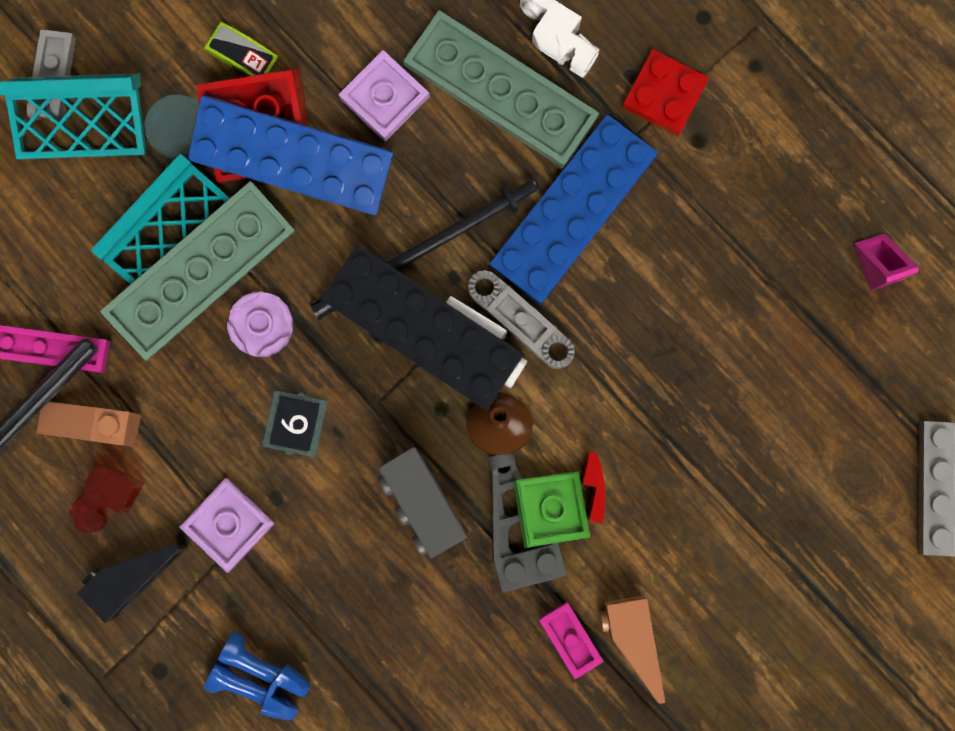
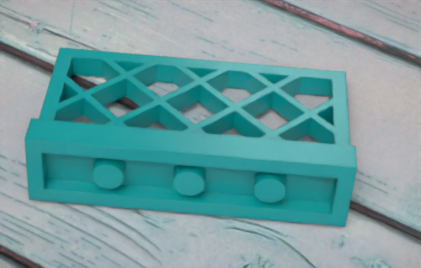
[0,73,147,159]
[90,154,230,284]

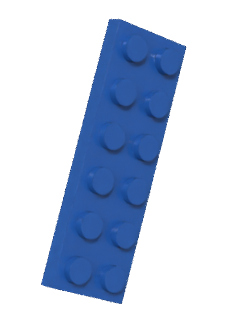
[188,95,394,216]
[489,114,659,305]

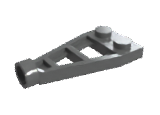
[488,453,567,593]

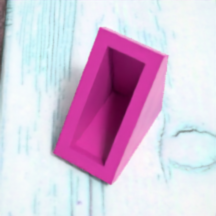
[855,233,918,291]

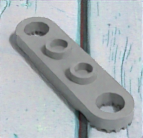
[468,270,575,369]

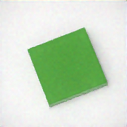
[513,471,590,548]

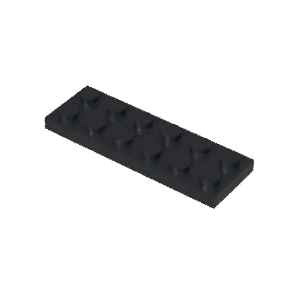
[321,244,524,411]

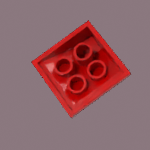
[196,68,308,183]

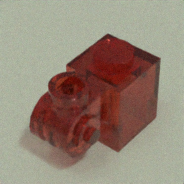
[69,464,145,533]

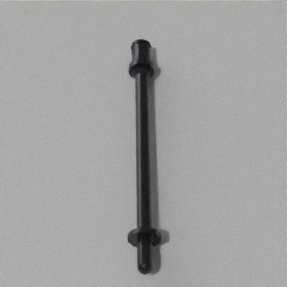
[309,179,539,321]

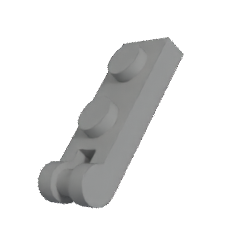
[27,29,76,120]

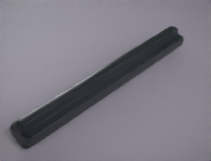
[0,338,98,452]

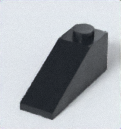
[77,543,187,623]

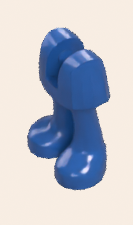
[203,630,311,720]

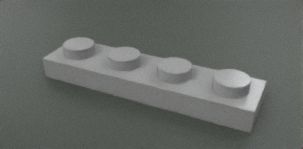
[918,421,955,556]

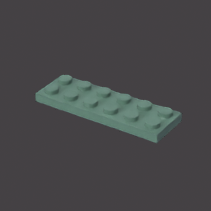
[403,10,599,168]
[100,181,295,361]

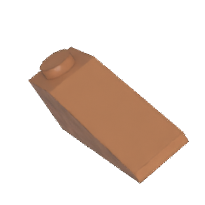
[36,402,141,447]
[599,596,665,704]

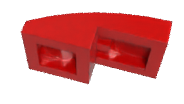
[581,451,605,524]

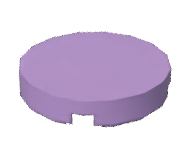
[227,292,293,357]

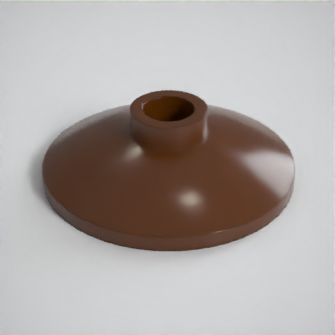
[466,395,533,455]

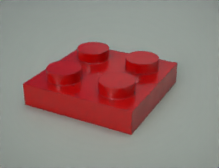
[622,49,709,136]

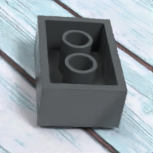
[377,447,468,559]

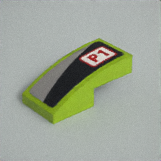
[204,22,278,76]

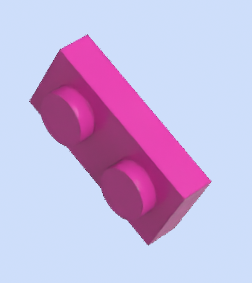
[539,602,604,679]

